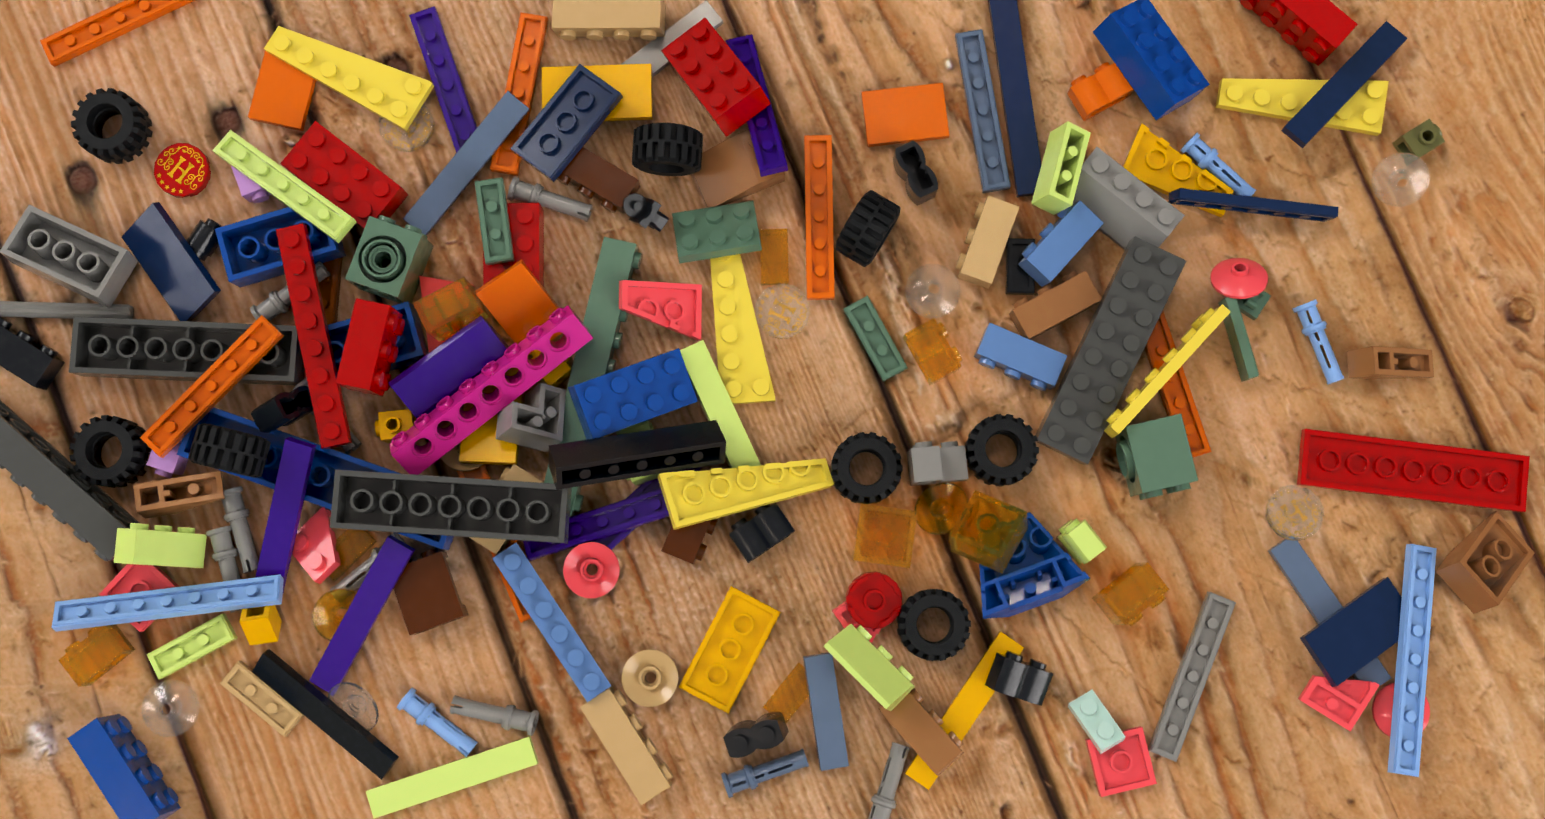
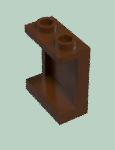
[394,548,469,636]

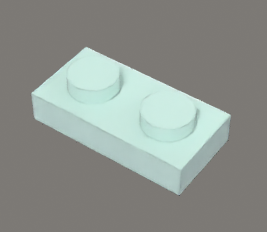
[1068,689,1126,754]

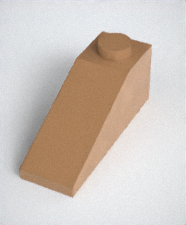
[1347,346,1434,379]
[133,470,225,519]

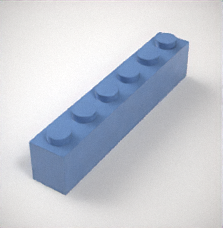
[492,542,611,702]

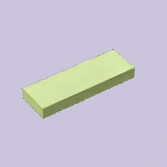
[146,613,238,679]

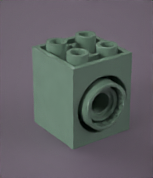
[345,215,434,304]
[1115,414,1198,500]

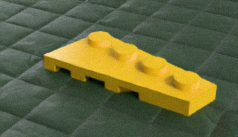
[1123,123,1234,217]

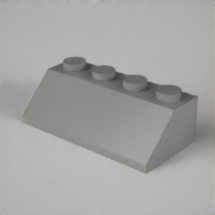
[1073,147,1185,250]

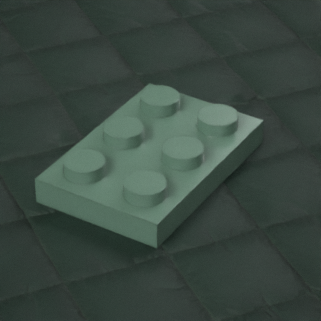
[672,200,762,264]

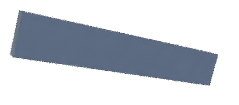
[955,29,1011,193]
[403,91,530,235]
[1268,535,1391,686]

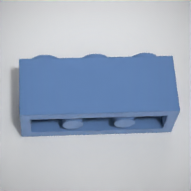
[1018,200,1104,287]
[974,323,1068,391]

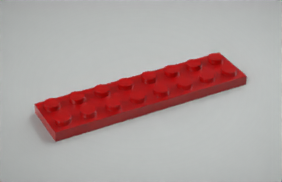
[1297,429,1530,513]

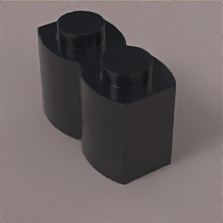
[893,141,938,206]
[251,386,313,433]
[729,503,795,563]
[985,651,1053,706]
[723,712,789,758]

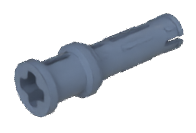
[721,749,809,798]

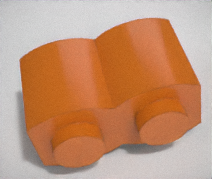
[1067,62,1134,121]

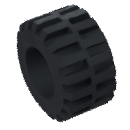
[71,88,153,164]
[632,123,703,176]
[835,190,900,267]
[965,414,1039,487]
[69,415,152,488]
[188,423,271,478]
[831,432,903,505]
[897,589,971,661]

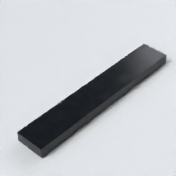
[252,649,399,780]

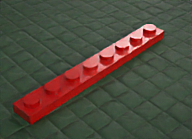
[276,223,352,449]

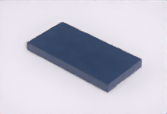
[510,64,623,182]
[122,202,221,321]
[1300,577,1402,687]

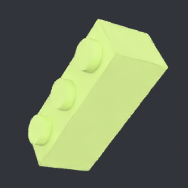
[1031,121,1091,215]
[114,523,207,568]

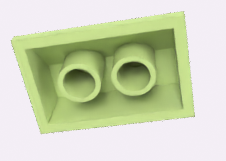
[823,624,915,711]

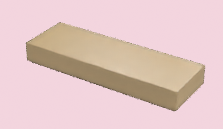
[220,661,304,737]

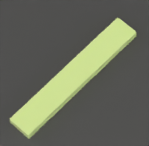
[212,130,357,244]
[680,340,761,468]
[366,736,539,819]

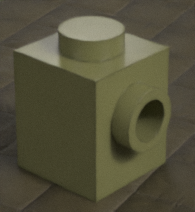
[1392,119,1445,166]

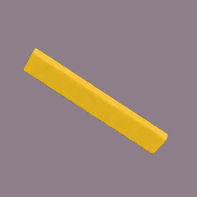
[904,631,1024,790]

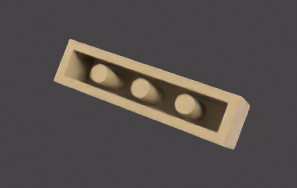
[552,0,666,41]
[580,687,673,805]

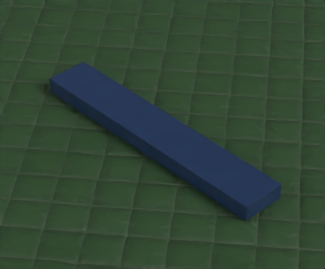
[1281,21,1407,148]
[1168,188,1338,222]

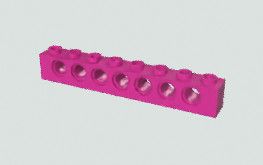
[389,305,593,475]

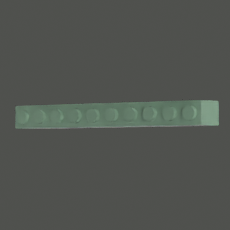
[544,237,642,516]

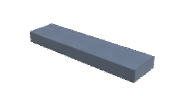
[803,652,849,771]

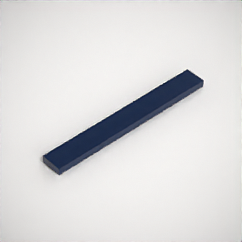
[988,0,1041,197]

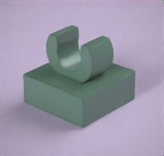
[1237,291,1271,320]

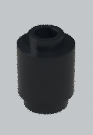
[187,218,222,261]

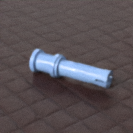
[1180,132,1256,196]
[1292,299,1344,385]
[396,688,478,757]

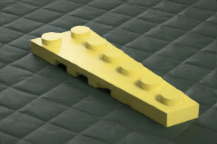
[264,26,434,131]
[1215,78,1389,136]
[710,254,775,405]
[1104,304,1231,438]
[657,458,834,530]

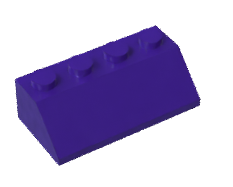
[389,316,509,418]

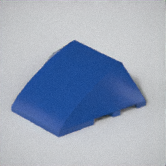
[977,512,1090,619]

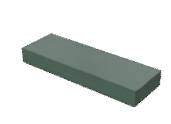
[474,177,515,265]
[843,295,908,382]
[1218,297,1259,382]

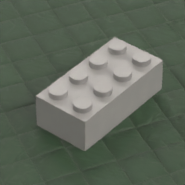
[0,205,138,308]

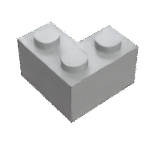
[496,383,566,452]
[907,441,969,486]

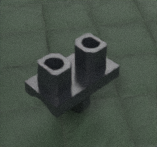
[622,193,669,232]

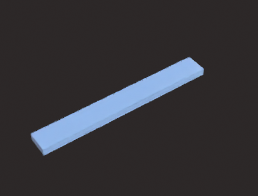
[1387,544,1437,777]
[51,574,284,632]

